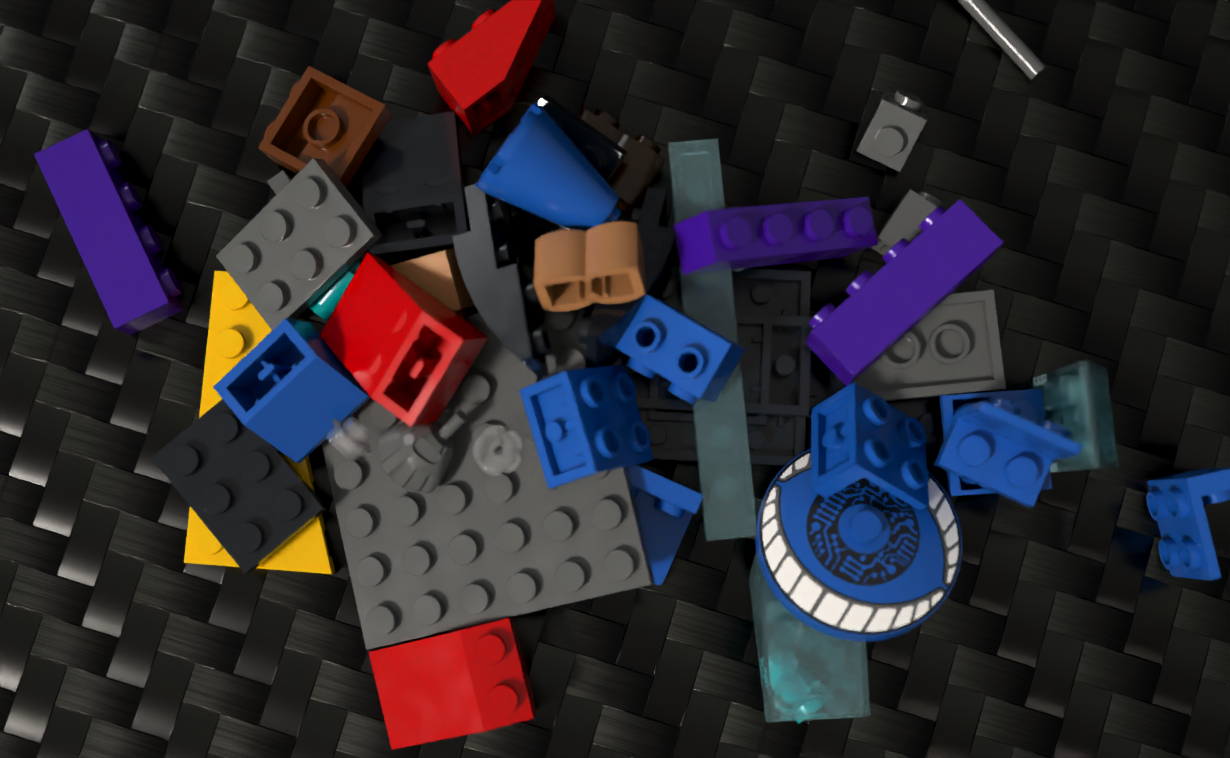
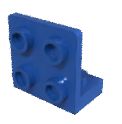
[519,365,653,489]
[811,382,929,510]
[934,398,1083,507]
[627,465,704,585]
[1146,466,1230,581]

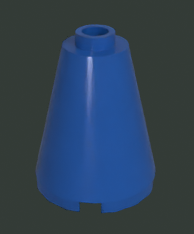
[475,102,621,232]

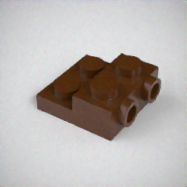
[258,66,392,188]

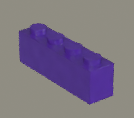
[34,129,183,335]
[673,197,878,275]
[806,199,1003,387]

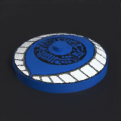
[755,449,962,642]

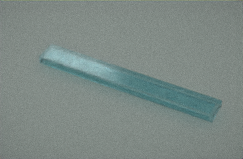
[668,139,757,541]

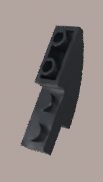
[452,184,552,378]
[578,187,676,368]

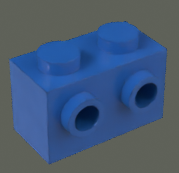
[616,294,745,405]

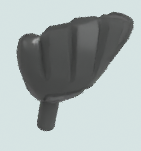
[378,410,468,493]

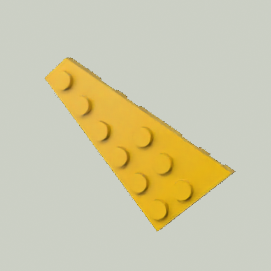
[184,271,336,574]

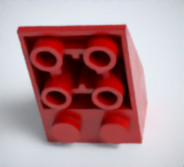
[427,0,556,137]
[319,252,488,427]

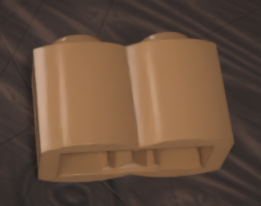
[534,221,645,312]

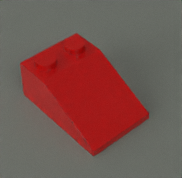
[369,616,537,750]

